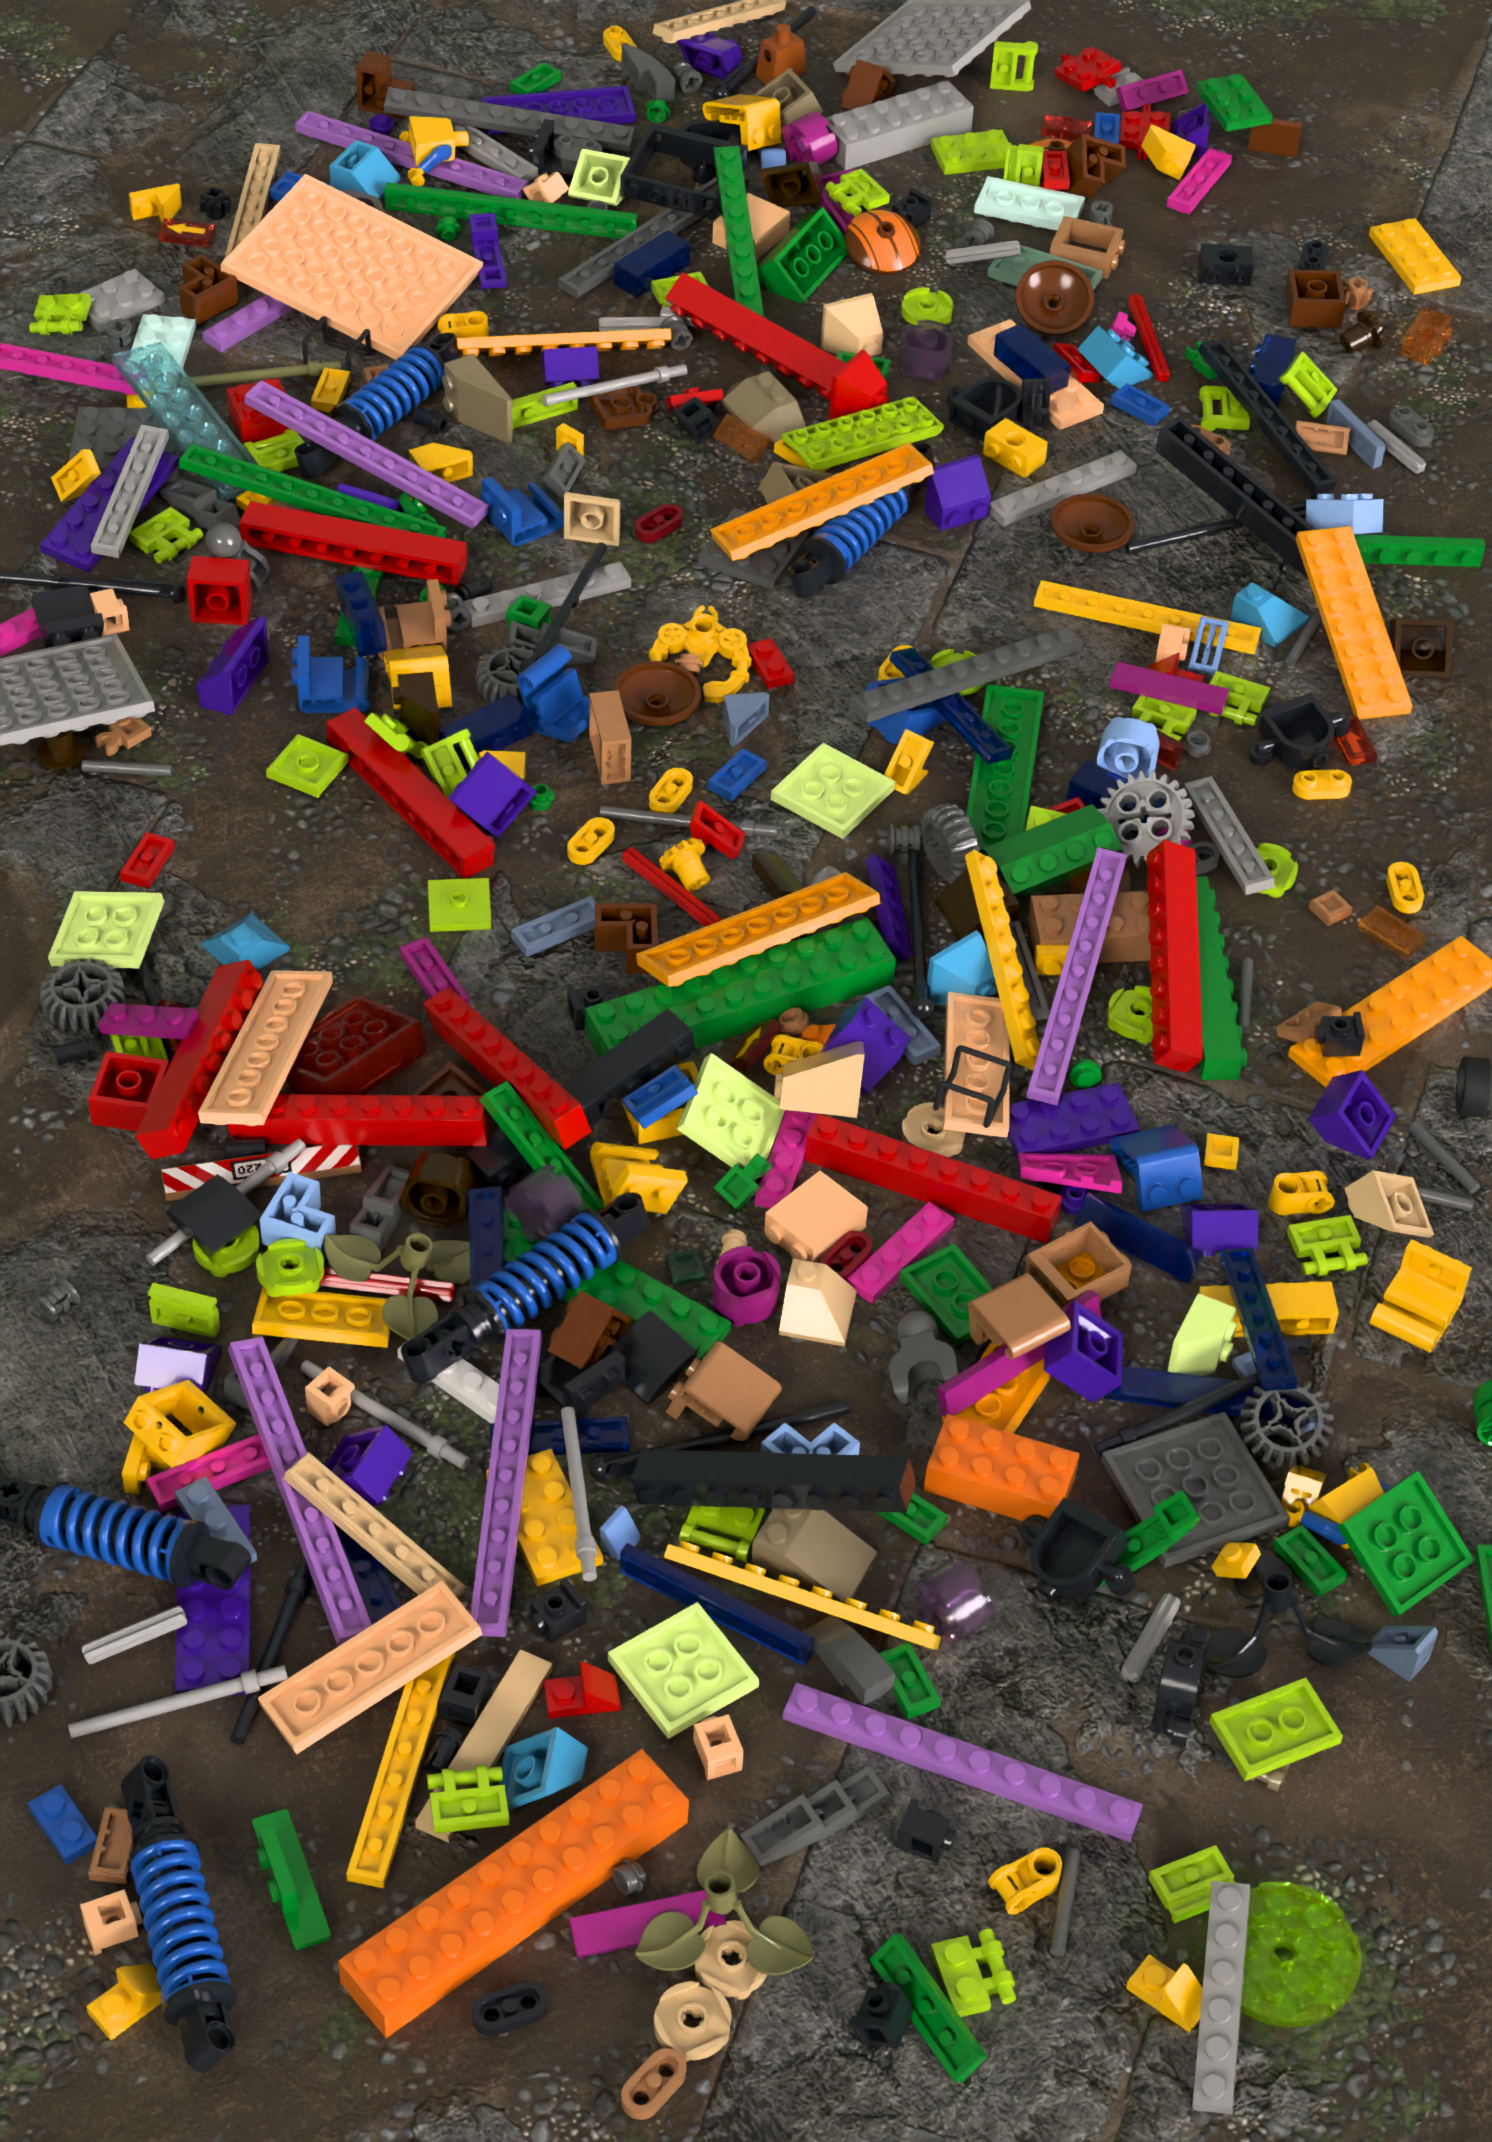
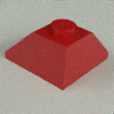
[829,349,888,420]

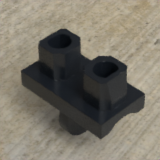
[1021,378,1050,427]

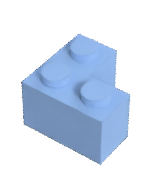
[1306,493,1383,534]
[260,1172,336,1261]
[761,1422,860,1455]

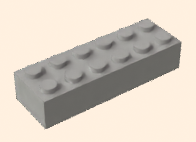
[825,80,974,170]

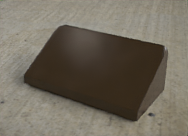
[752,853,803,899]

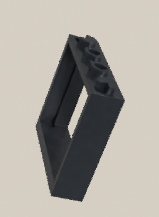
[620,123,747,219]

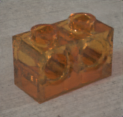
[1400,307,1454,365]

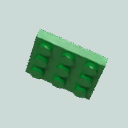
[1337,1470,1475,1617]

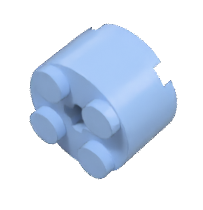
[1097,717,1160,785]

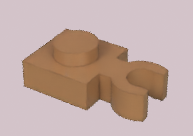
[96,717,152,756]

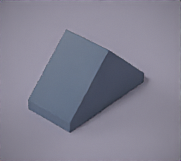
[723,692,770,747]
[1367,1625,1438,1682]

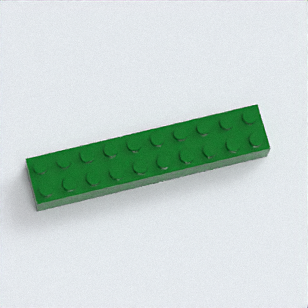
[585,918,896,1058]

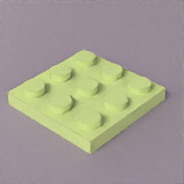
[770,743,895,839]
[48,891,165,969]
[677,1053,785,1181]
[608,1602,759,1739]

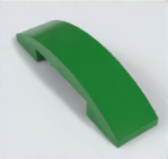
[1099,1490,1201,1587]

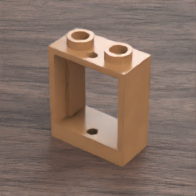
[1050,216,1126,279]
[589,690,631,785]
[1024,1221,1132,1309]

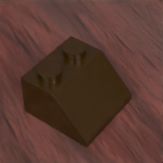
[760,161,823,208]
[1389,618,1453,678]
[392,672,440,746]
[935,869,1019,941]

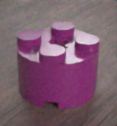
[782,111,838,166]
[712,1246,781,1327]

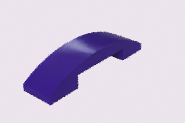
[469,213,507,289]

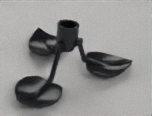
[1206,1541,1373,1678]

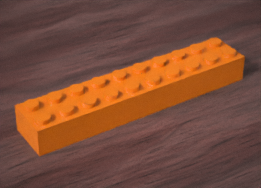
[338,1749,689,2038]

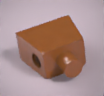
[756,24,807,84]

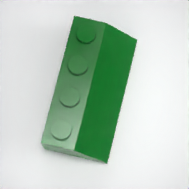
[757,207,848,303]
[983,804,1122,900]

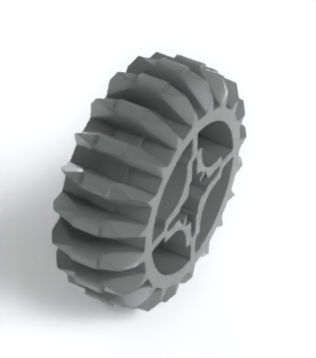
[475,644,536,712]
[920,803,980,884]
[39,957,126,1033]
[1240,1376,1334,1469]
[0,1632,53,1727]

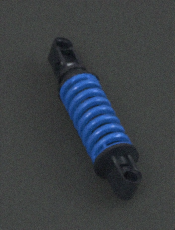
[294,333,461,479]
[789,443,935,598]
[401,1192,650,1383]
[0,1475,252,1590]
[121,1755,237,2073]

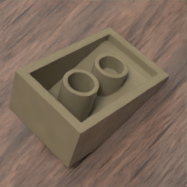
[753,68,823,133]
[442,354,512,444]
[758,462,836,504]
[751,1508,877,1604]

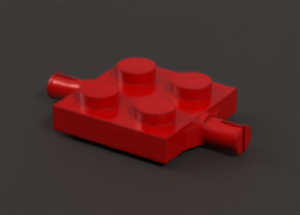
[1054,46,1122,92]
[1119,103,1171,160]

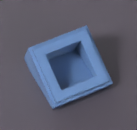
[758,148,786,169]
[600,1505,640,1560]

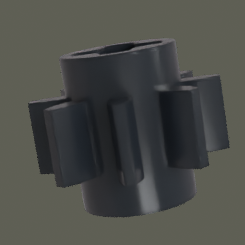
[199,187,231,220]

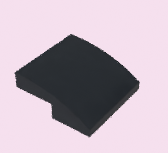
[165,1174,262,1257]
[604,1310,697,1406]

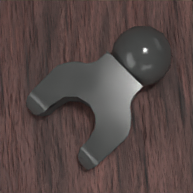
[205,522,270,588]
[888,1310,961,1406]

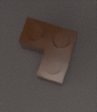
[356,51,415,120]
[840,59,896,112]
[1067,134,1126,198]
[179,254,239,325]
[594,903,658,974]
[547,1290,634,1371]

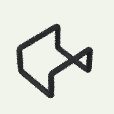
[302,316,371,378]
[933,1045,1012,1128]

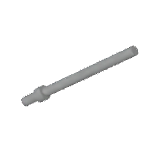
[542,364,687,406]
[146,1138,306,1266]
[300,1360,470,1470]
[561,1407,597,1581]
[68,1665,288,1738]

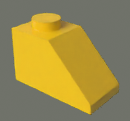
[1141,124,1196,180]
[409,443,473,483]

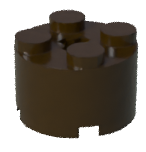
[401,1151,475,1229]

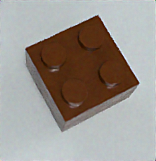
[1284,269,1346,329]

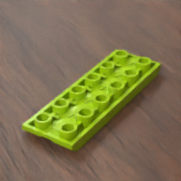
[781,396,944,471]

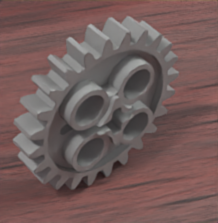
[1098,771,1195,867]

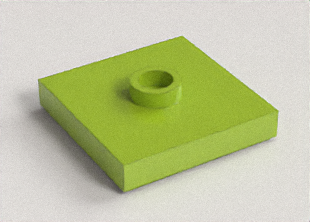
[266,734,349,798]
[428,878,491,932]

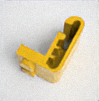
[702,94,781,151]
[383,644,452,709]
[590,1142,688,1214]
[1369,1239,1472,1353]

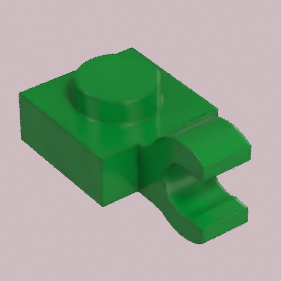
[397,492,437,524]
[714,1153,772,1211]

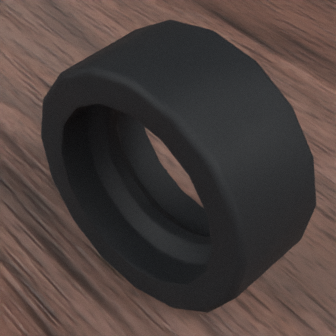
[1456,1056,1491,1118]

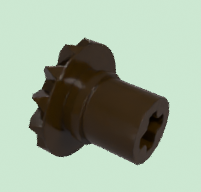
[1339,309,1386,355]
[37,730,85,773]

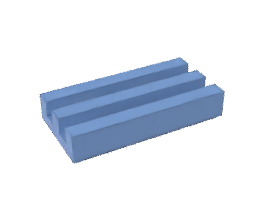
[1188,616,1229,676]

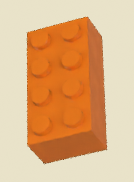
[924,1414,1080,1522]

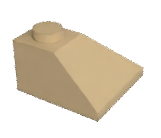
[821,293,883,356]
[564,492,620,546]
[1344,1170,1434,1238]
[779,1258,857,1347]

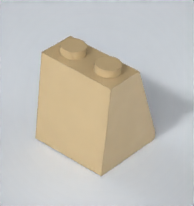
[774,1041,865,1118]

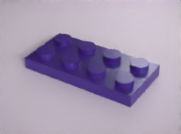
[1007,1083,1141,1160]

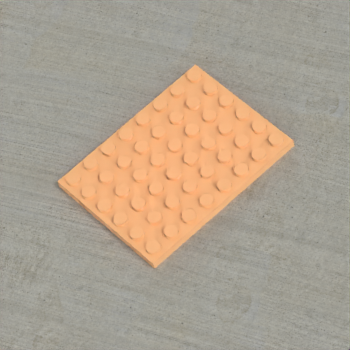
[221,174,483,360]

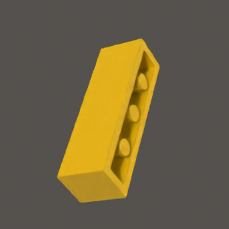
[1199,1281,1339,1338]

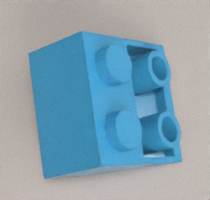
[329,140,400,200]
[1077,325,1154,389]

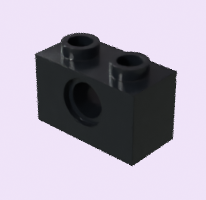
[1198,243,1254,286]

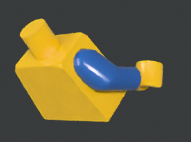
[399,116,469,187]
[1286,1462,1390,1550]

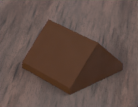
[1248,118,1302,157]

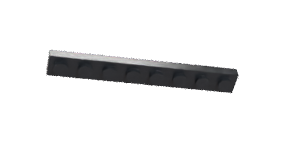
[1198,340,1337,494]

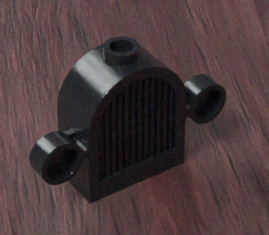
[679,120,741,184]
[947,378,1030,442]
[1249,693,1351,770]
[1020,1497,1136,1601]
[1150,1625,1208,1748]

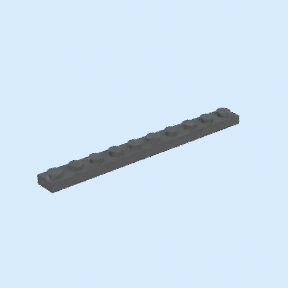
[384,87,634,152]
[558,176,749,299]
[848,626,1084,723]

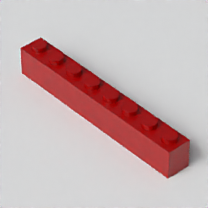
[665,272,846,402]
[239,501,467,586]
[326,707,495,879]
[1146,839,1203,1073]
[135,959,264,1160]
[423,987,592,1149]
[227,1094,492,1146]
[804,1113,1062,1244]

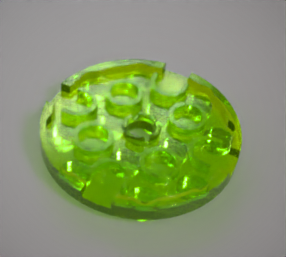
[1241,1882,1362,2028]

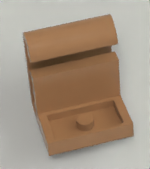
[371,579,451,661]
[968,1273,1071,1360]
[666,1342,782,1441]

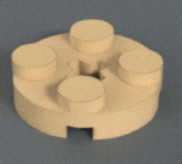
[901,1102,966,1157]
[694,1920,767,2000]
[653,1981,732,2062]

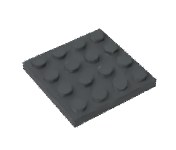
[69,406,188,488]
[1101,1411,1290,1568]

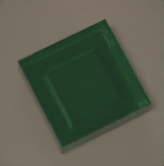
[665,1248,706,1286]

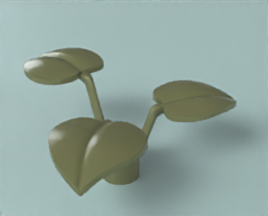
[324,1233,481,1340]
[635,1828,813,1976]

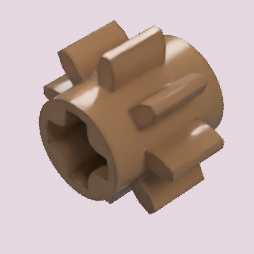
[1343,277,1373,310]

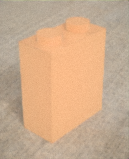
[712,193,790,260]
[764,1170,868,1263]

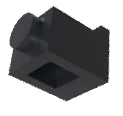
[892,188,932,229]
[673,397,719,445]
[567,984,615,1031]
[1314,1012,1365,1057]
[528,1578,586,1643]
[440,1664,490,1728]
[896,1798,957,1863]
[850,1982,913,2048]

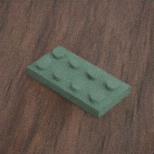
[987,245,1103,291]

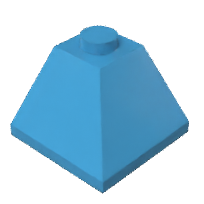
[1230,582,1310,648]
[202,913,290,971]
[927,930,997,1006]
[498,1727,588,1810]

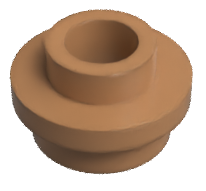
[675,654,704,675]
[779,1007,810,1036]

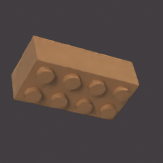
[1028,891,1151,963]

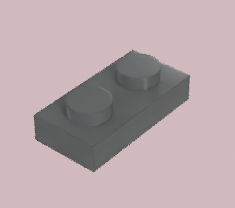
[542,441,586,498]

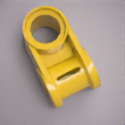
[438,311,489,339]
[763,1034,824,1076]
[1268,1170,1335,1216]
[988,1848,1062,1915]

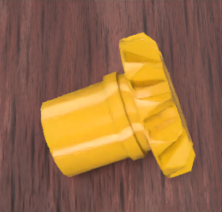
[659,838,710,892]

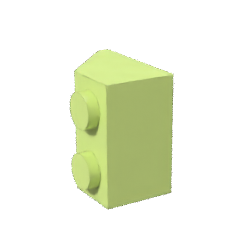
[568,149,630,206]
[1165,1293,1238,1385]

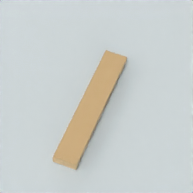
[283,1452,466,1599]
[415,1649,553,1843]

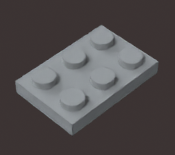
[79,268,165,332]

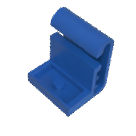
[480,477,564,547]
[291,636,370,713]
[517,644,589,742]
[1110,1125,1203,1212]

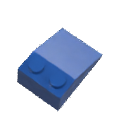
[865,676,961,744]

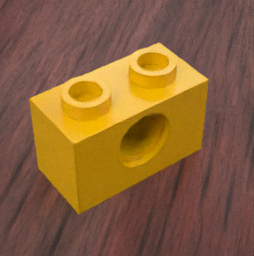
[983,418,1048,478]

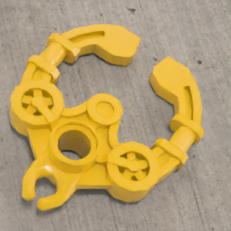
[649,605,751,703]

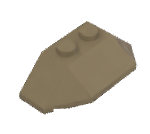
[722,371,806,443]

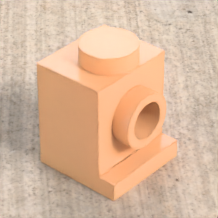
[522,172,569,203]
[90,588,129,636]
[1155,624,1191,669]
[305,1367,355,1427]
[693,1714,744,1780]
[80,1889,143,1956]

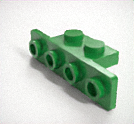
[252,1809,331,1950]

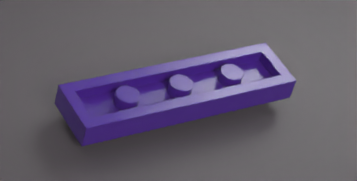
[866,853,913,961]

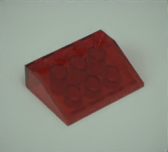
[285,994,427,1095]

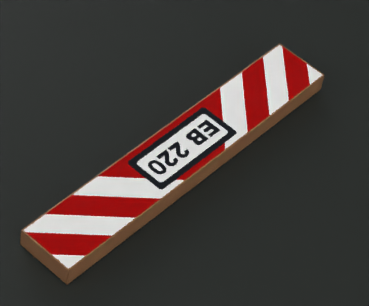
[161,1145,362,1201]

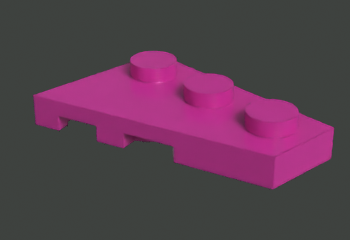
[1018,1153,1122,1194]

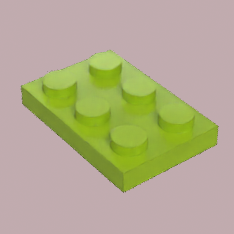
[931,129,1008,175]
[1209,1678,1343,1781]

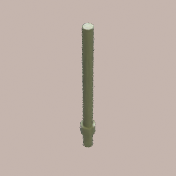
[179,360,341,389]

